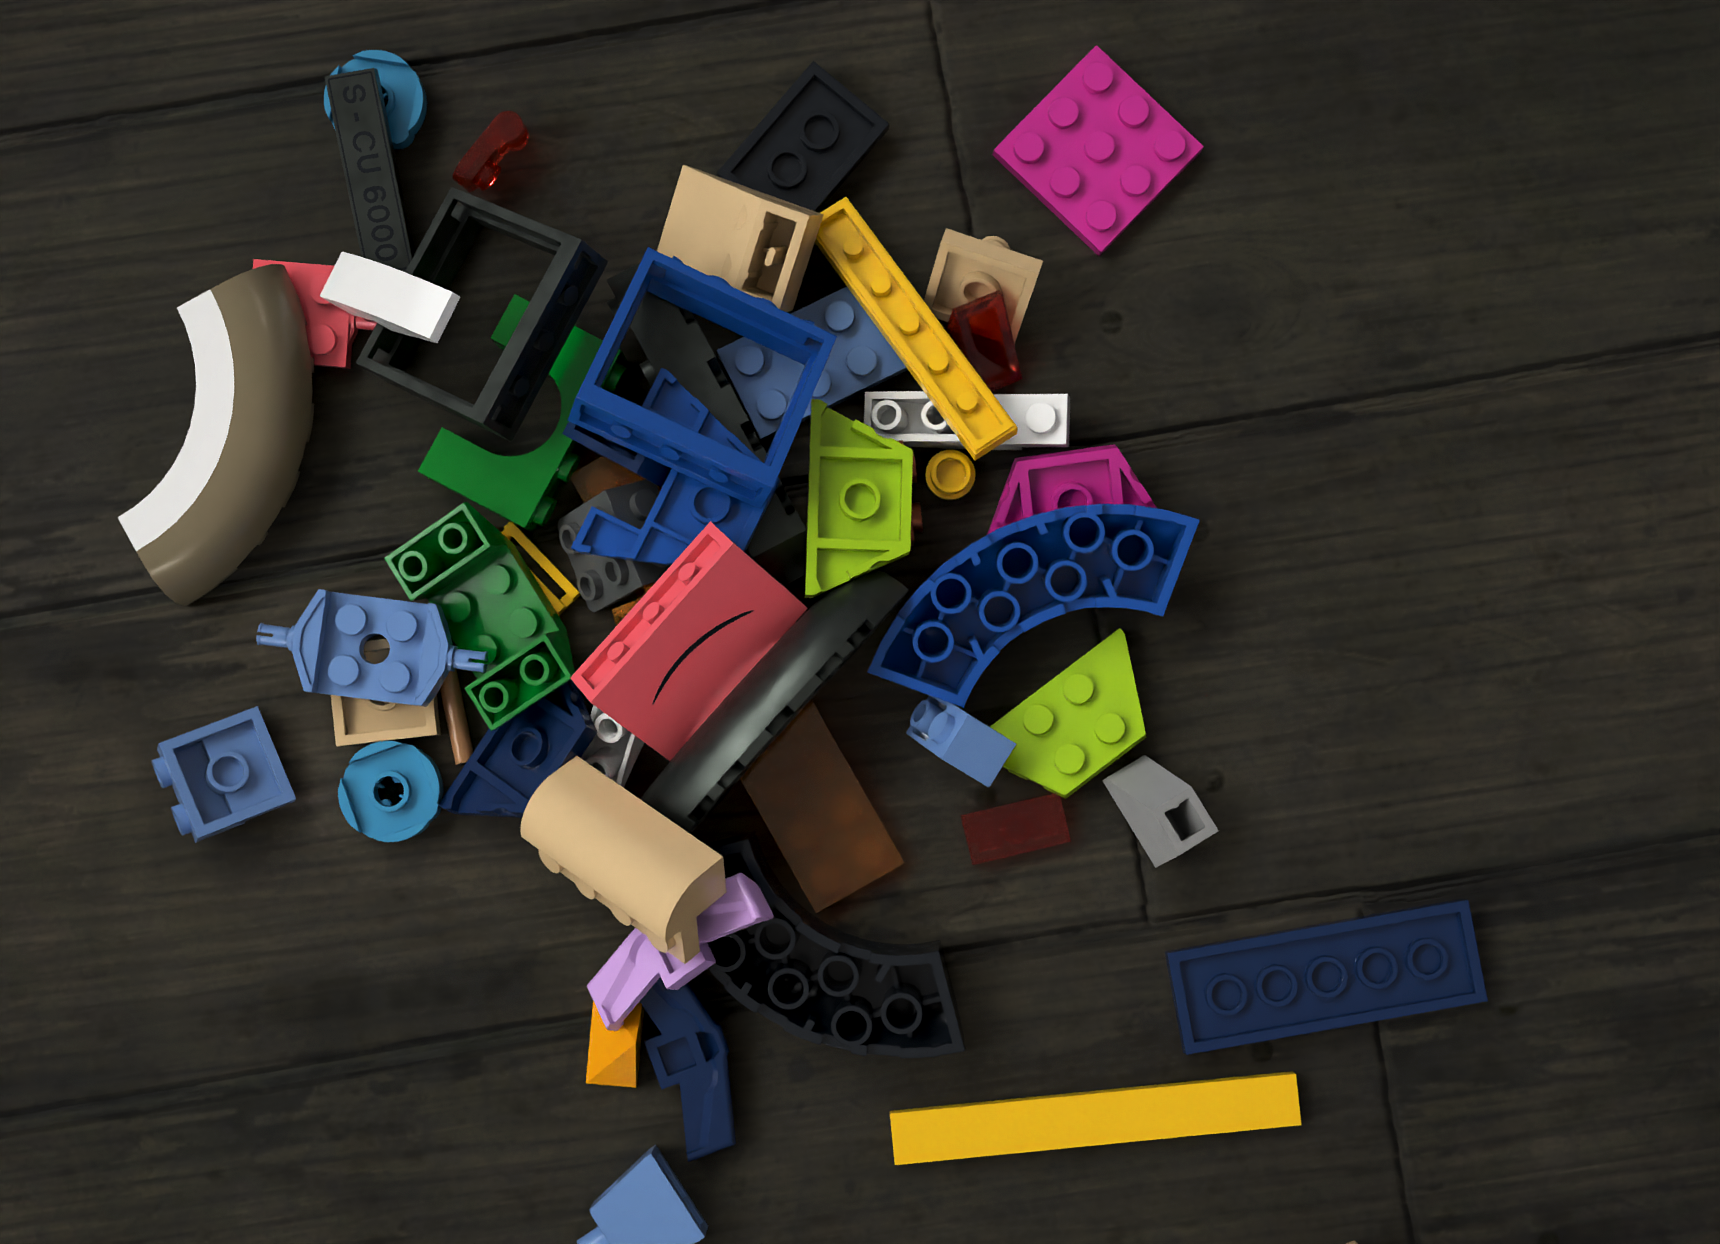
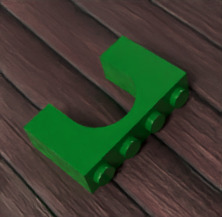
[418,294,628,534]

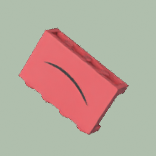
[570,521,808,761]

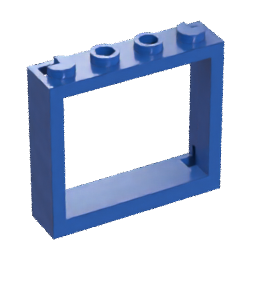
[567,247,837,509]

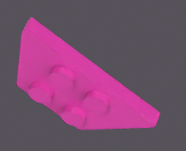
[987,444,1157,535]

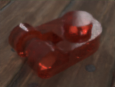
[452,111,529,192]

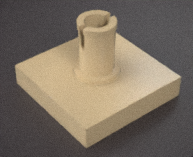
[924,228,1043,344]

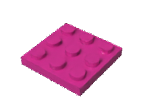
[992,45,1204,256]

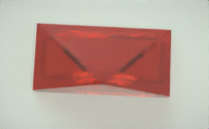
[946,290,1022,392]

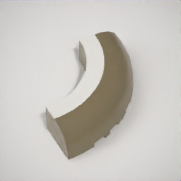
[118,264,314,606]

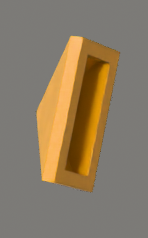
[586,1001,644,1088]

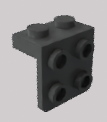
[558,480,670,612]

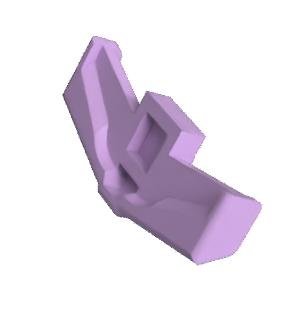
[587,873,774,1031]

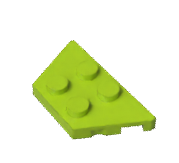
[805,399,913,598]
[990,628,1146,799]

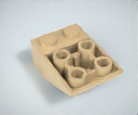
[657,165,824,312]

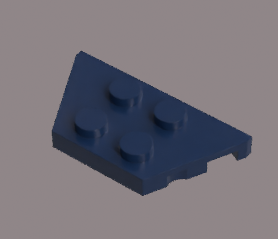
[439,680,597,818]

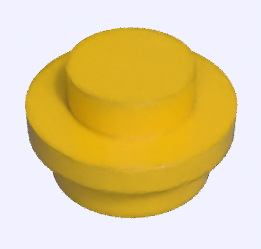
[925,450,975,500]

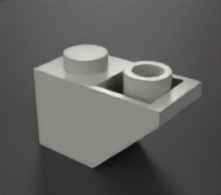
[1102,755,1219,868]

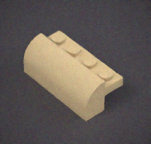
[520,756,727,964]

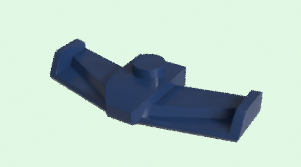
[640,977,736,1163]

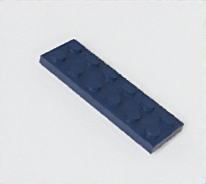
[1165,899,1488,1055]

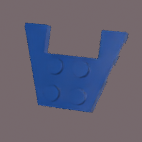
[571,367,780,566]

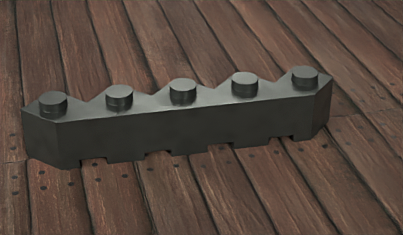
[607,263,807,586]

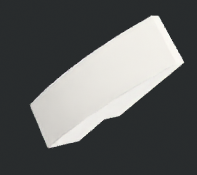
[320,252,460,343]

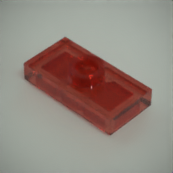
[960,793,1071,865]

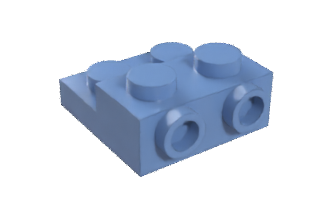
[151,706,296,843]

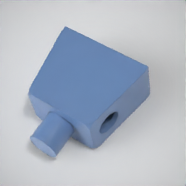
[577,1145,708,1244]

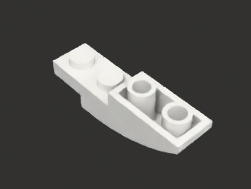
[864,391,1070,450]

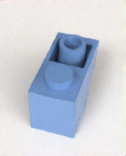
[906,695,1016,787]

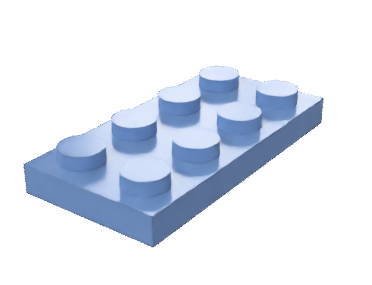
[717,287,908,442]

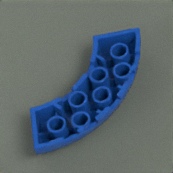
[867,504,1200,708]

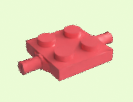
[253,259,377,369]

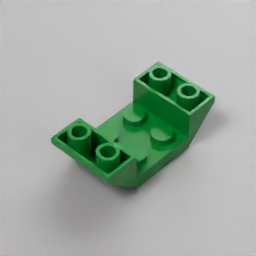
[384,502,575,731]

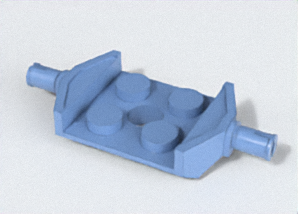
[256,589,488,707]

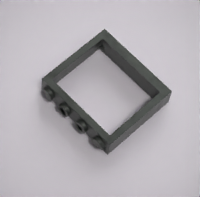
[356,187,609,442]

